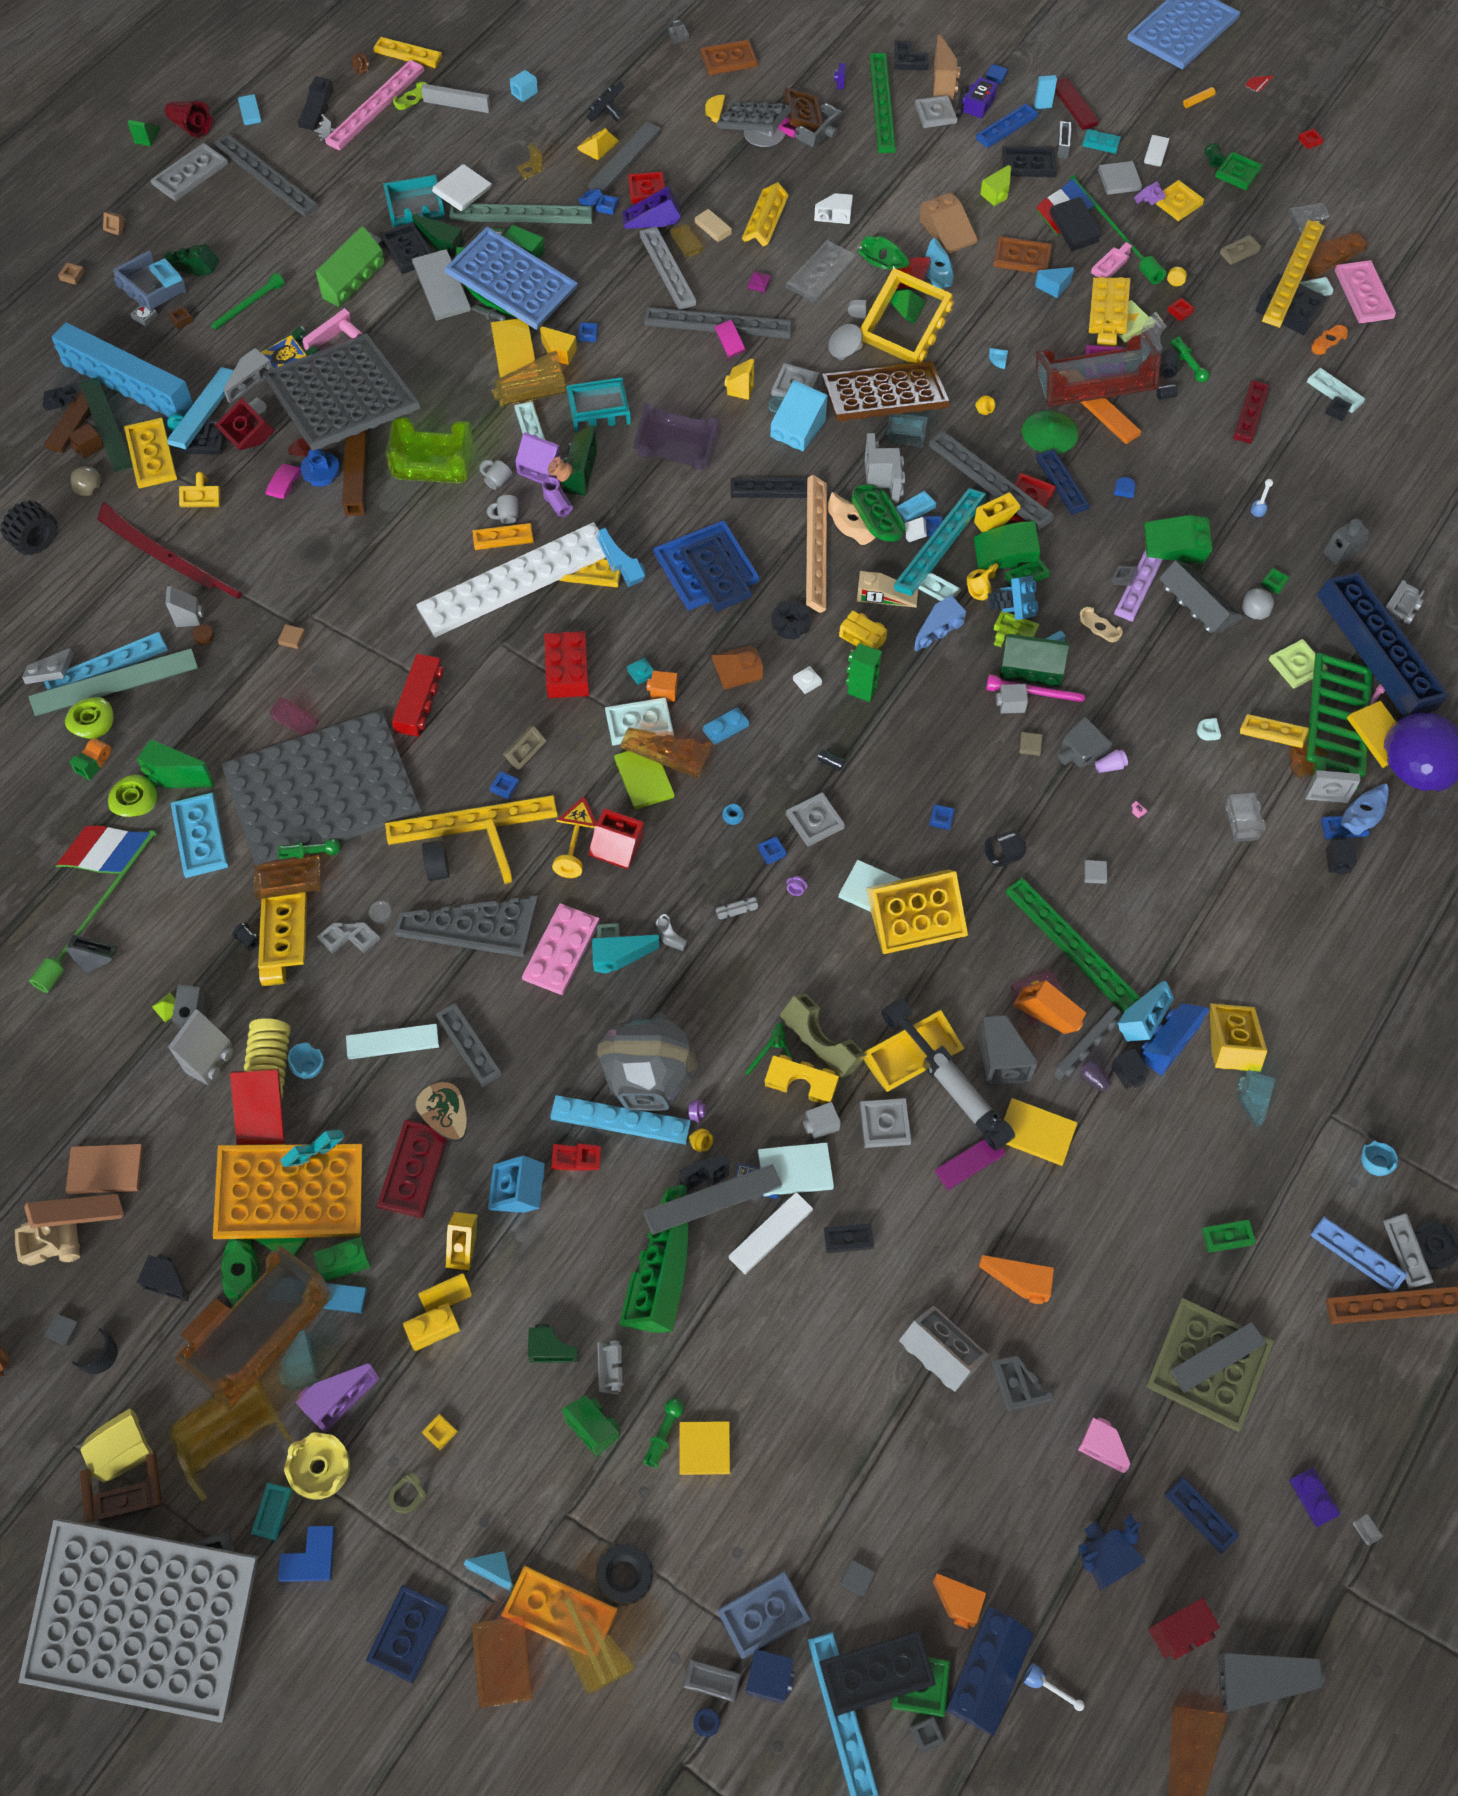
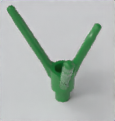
[745,1023,794,1075]

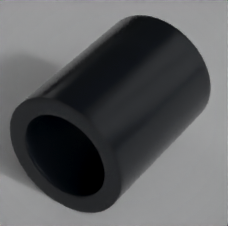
[1156,384,1177,400]

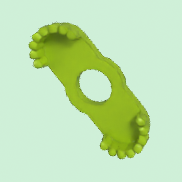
[393,82,426,110]

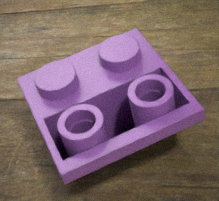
[516,432,561,484]

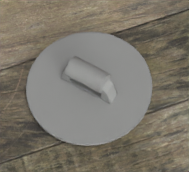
[744,128,785,147]

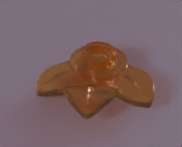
[1289,744,1327,778]

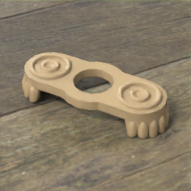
[1080,607,1123,642]

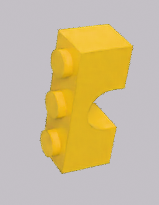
[765,1055,839,1104]

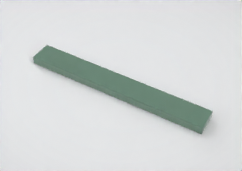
[450,204,593,224]
[28,649,198,717]

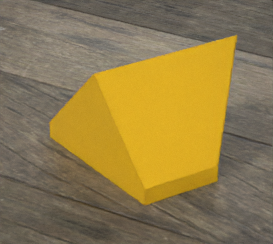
[577,128,619,160]

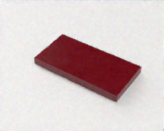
[377,1120,448,1219]

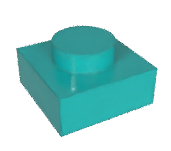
[627,657,654,685]

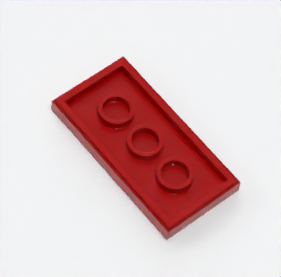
[230,1068,286,1145]

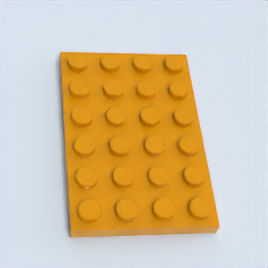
[213,1144,362,1239]

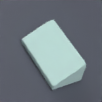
[918,572,961,601]

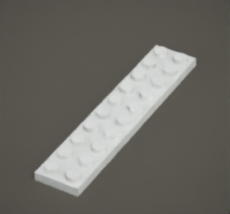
[416,522,606,637]

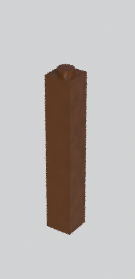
[342,429,369,516]

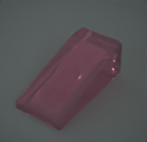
[270,697,319,735]

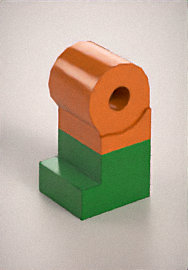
[69,738,111,780]

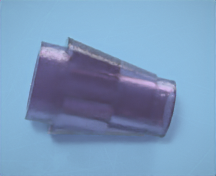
[1078,1059,1112,1093]

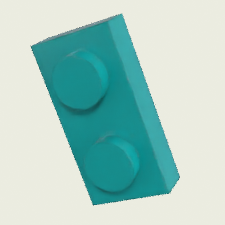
[1082,129,1121,154]

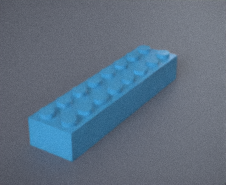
[52,322,193,418]

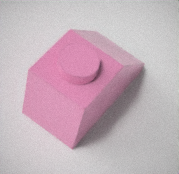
[1078,1418,1130,1473]

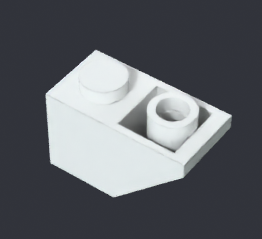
[814,193,853,224]

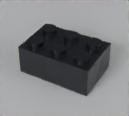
[1256,273,1327,336]

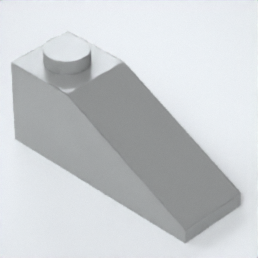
[224,348,272,404]

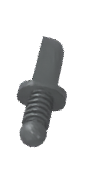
[471,305,506,321]

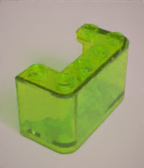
[386,417,473,483]

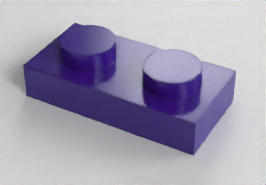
[1289,1468,1340,1528]

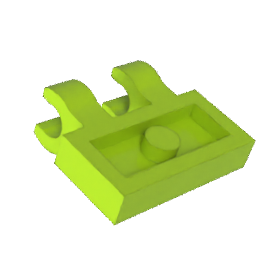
[994,611,1039,647]

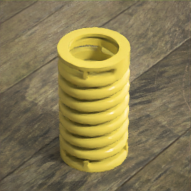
[244,1018,291,1099]

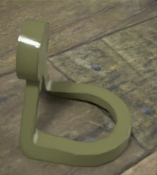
[389,1471,426,1514]

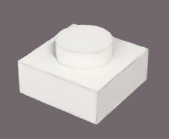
[793,666,822,694]

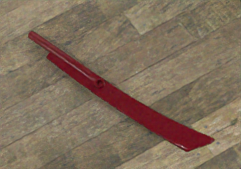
[97,502,242,599]

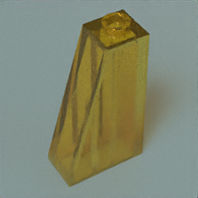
[492,350,566,407]
[546,1589,635,1696]

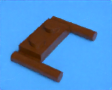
[80,1454,162,1523]

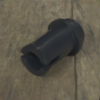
[818,749,846,771]

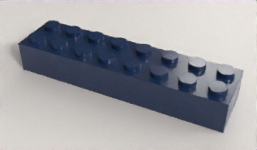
[1317,572,1449,717]

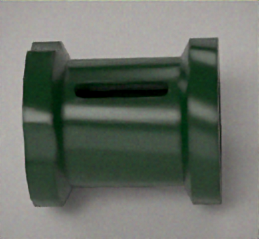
[1204,143,1225,168]

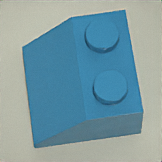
[488,1156,545,1213]

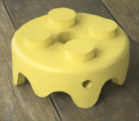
[284,1432,350,1500]

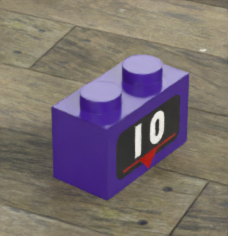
[962,77,998,118]

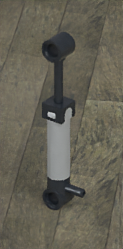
[881,998,1015,1151]

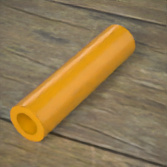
[1183,87,1215,108]

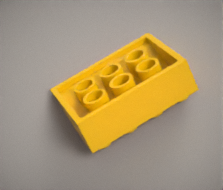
[866,869,968,954]

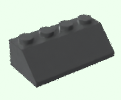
[1159,560,1244,634]

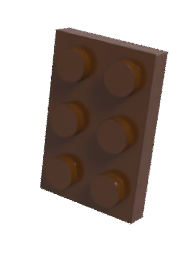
[783,88,823,132]

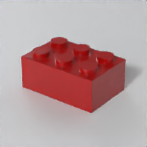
[544,631,589,698]

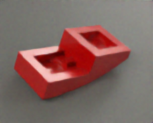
[550,1144,601,1171]

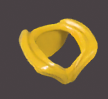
[967,563,998,600]

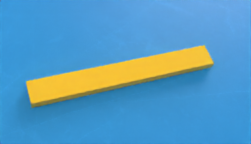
[385,795,558,845]

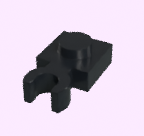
[42,386,76,411]

